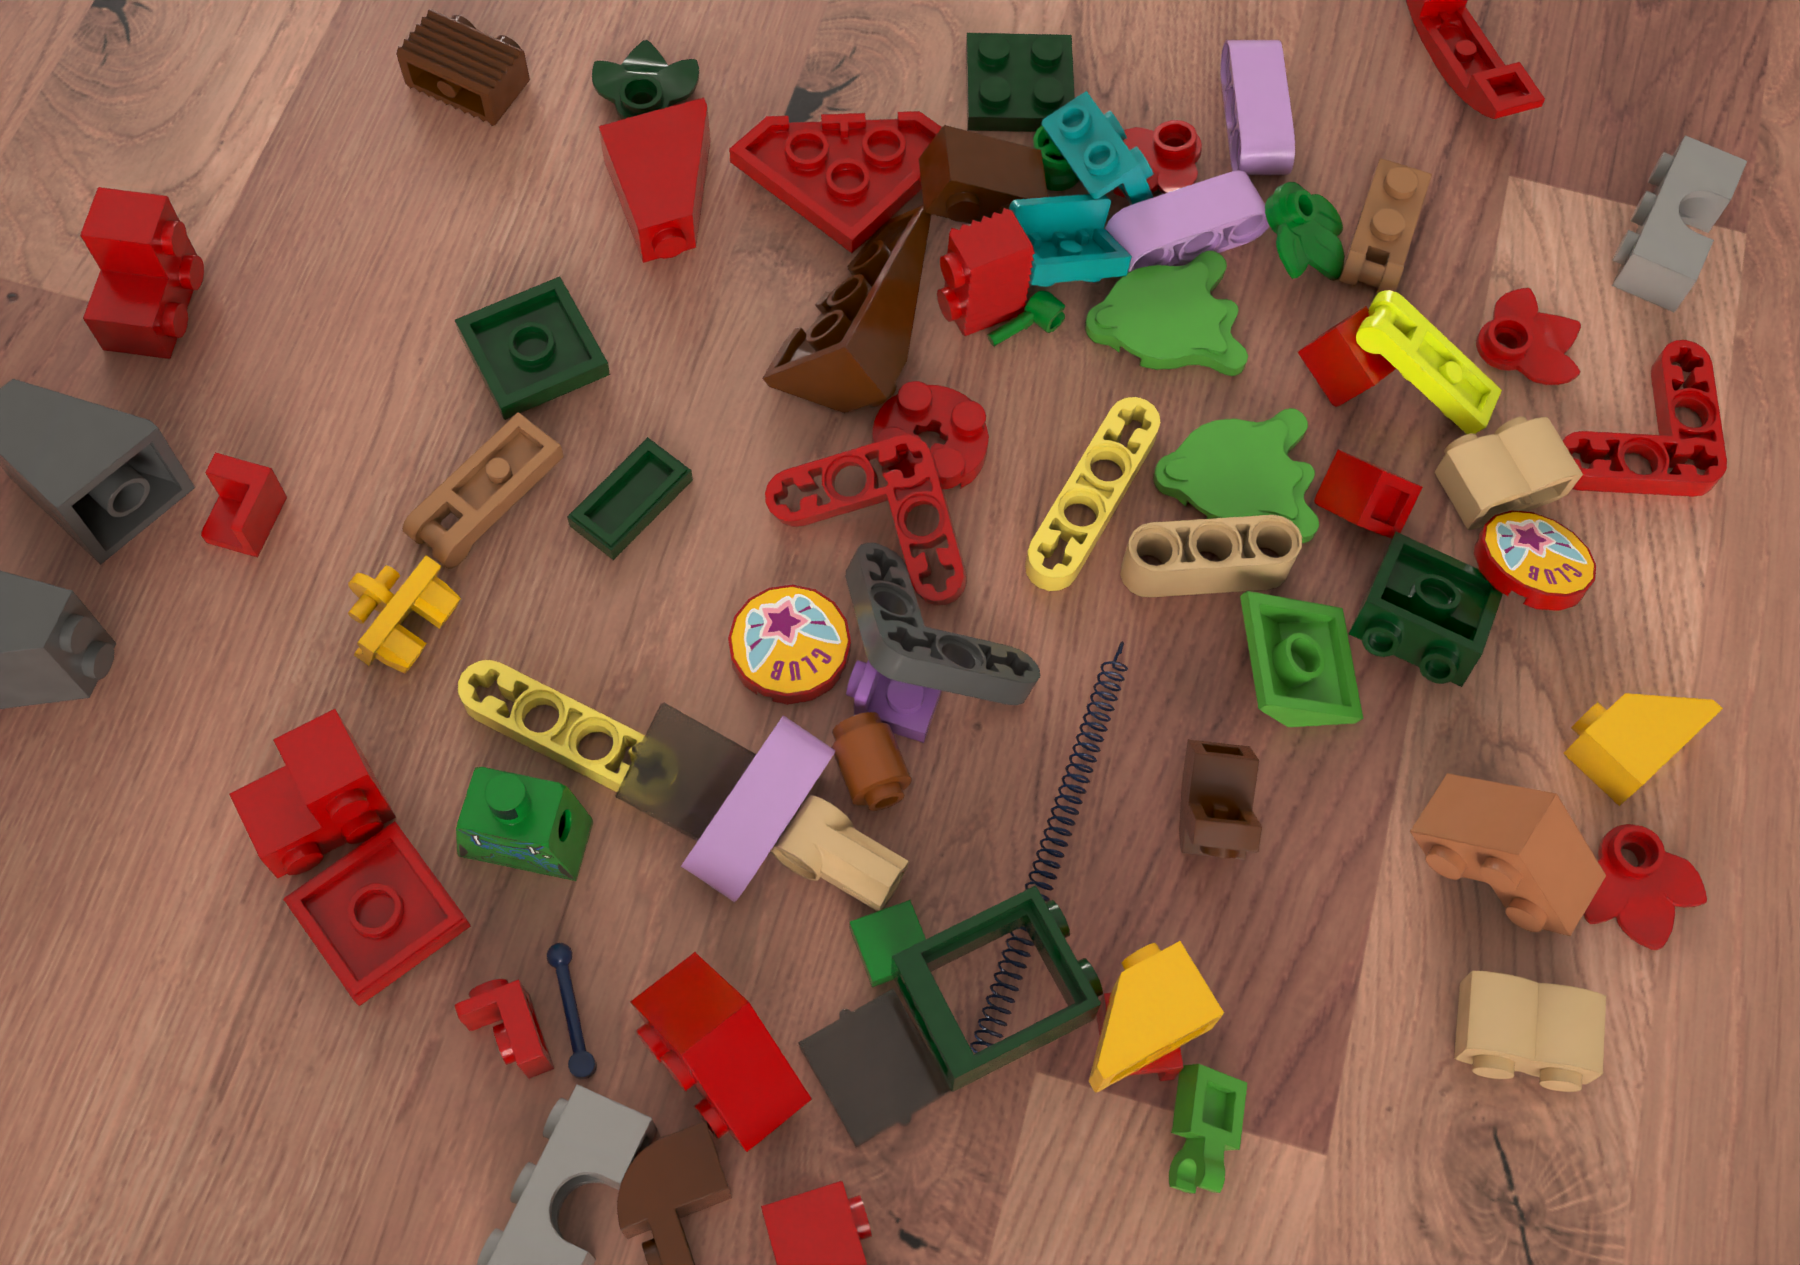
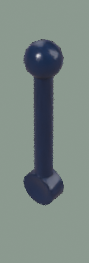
[547,943,596,1079]

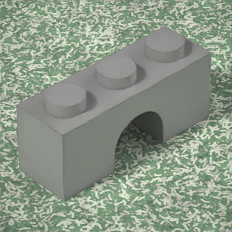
[1612,135,1747,312]
[477,1084,657,1265]

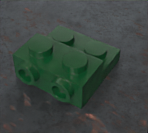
[1349,532,1503,687]

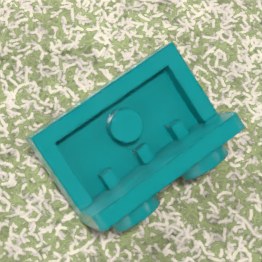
[1042,91,1153,205]
[1009,194,1132,287]

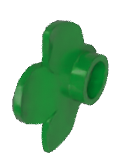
[1265,182,1345,281]

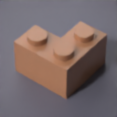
[1410,773,1606,936]

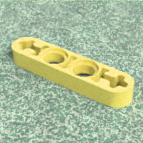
[1025,397,1161,591]
[458,660,679,806]

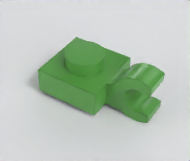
[1169,1064,1247,1194]

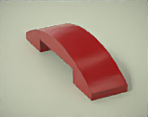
[1406,0,1545,119]

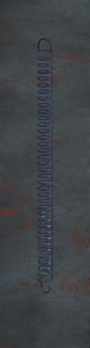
[970,641,1128,1053]

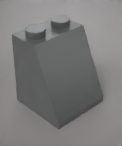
[0,379,195,565]
[0,571,116,709]

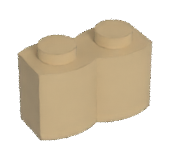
[1434,416,1583,530]
[1454,971,1606,1092]

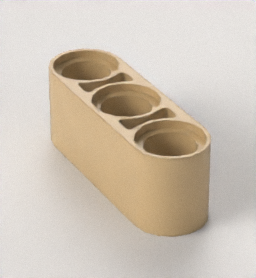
[1120,515,1302,597]

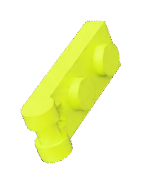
[1356,290,1502,434]

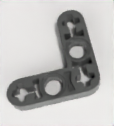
[845,543,1041,705]

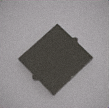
[615,702,756,841]
[798,989,951,1148]

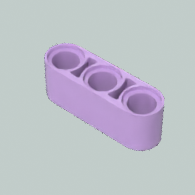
[1220,40,1295,175]
[1105,170,1270,273]
[681,715,835,902]

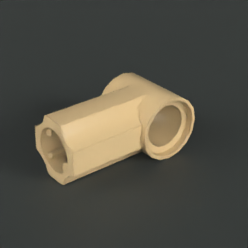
[771,795,909,911]

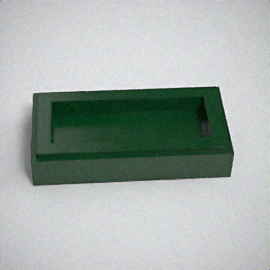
[567,437,693,560]

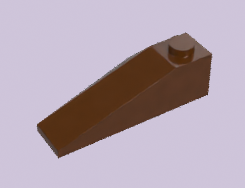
[762,205,932,413]

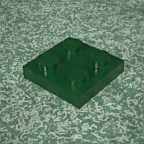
[966,33,1075,132]
[454,276,610,420]

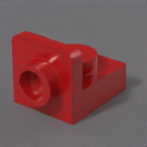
[454,979,554,1079]

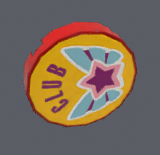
[1474,510,1596,611]
[728,584,851,705]

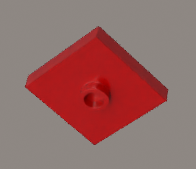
[283,821,471,1006]

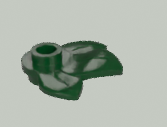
[592,40,700,119]

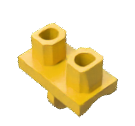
[348,555,461,674]

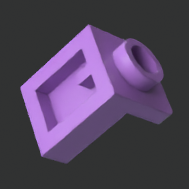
[846,660,942,743]

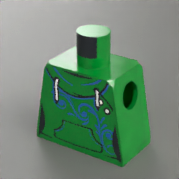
[456,767,593,881]

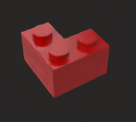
[80,187,204,359]
[229,709,396,879]
[630,952,812,1152]

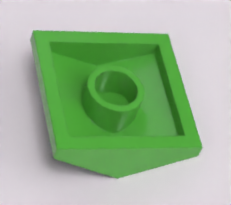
[1240,591,1363,727]

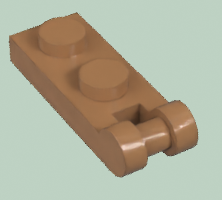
[1339,158,1432,293]
[402,412,564,569]

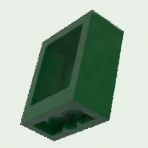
[891,885,1103,1092]

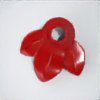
[1113,120,1202,198]
[1476,288,1581,385]
[1583,824,1707,950]

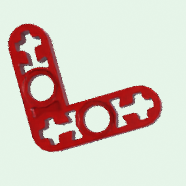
[1563,340,1727,497]
[765,434,967,606]

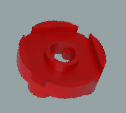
[872,381,989,489]

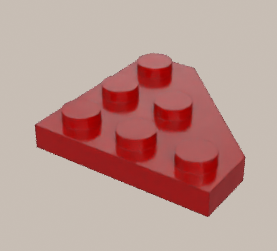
[729,111,942,253]

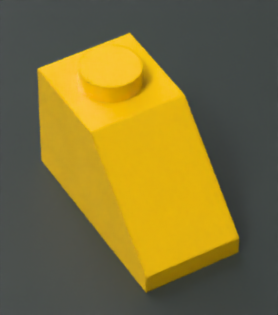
[1563,693,1723,806]
[1089,941,1224,1093]

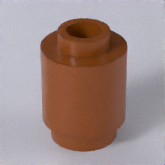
[832,712,912,811]

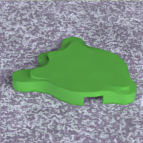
[1085,251,1248,376]
[1153,408,1319,543]

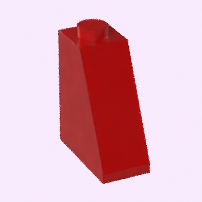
[598,97,711,263]

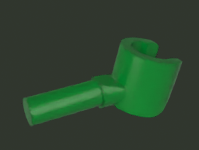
[987,291,1065,347]

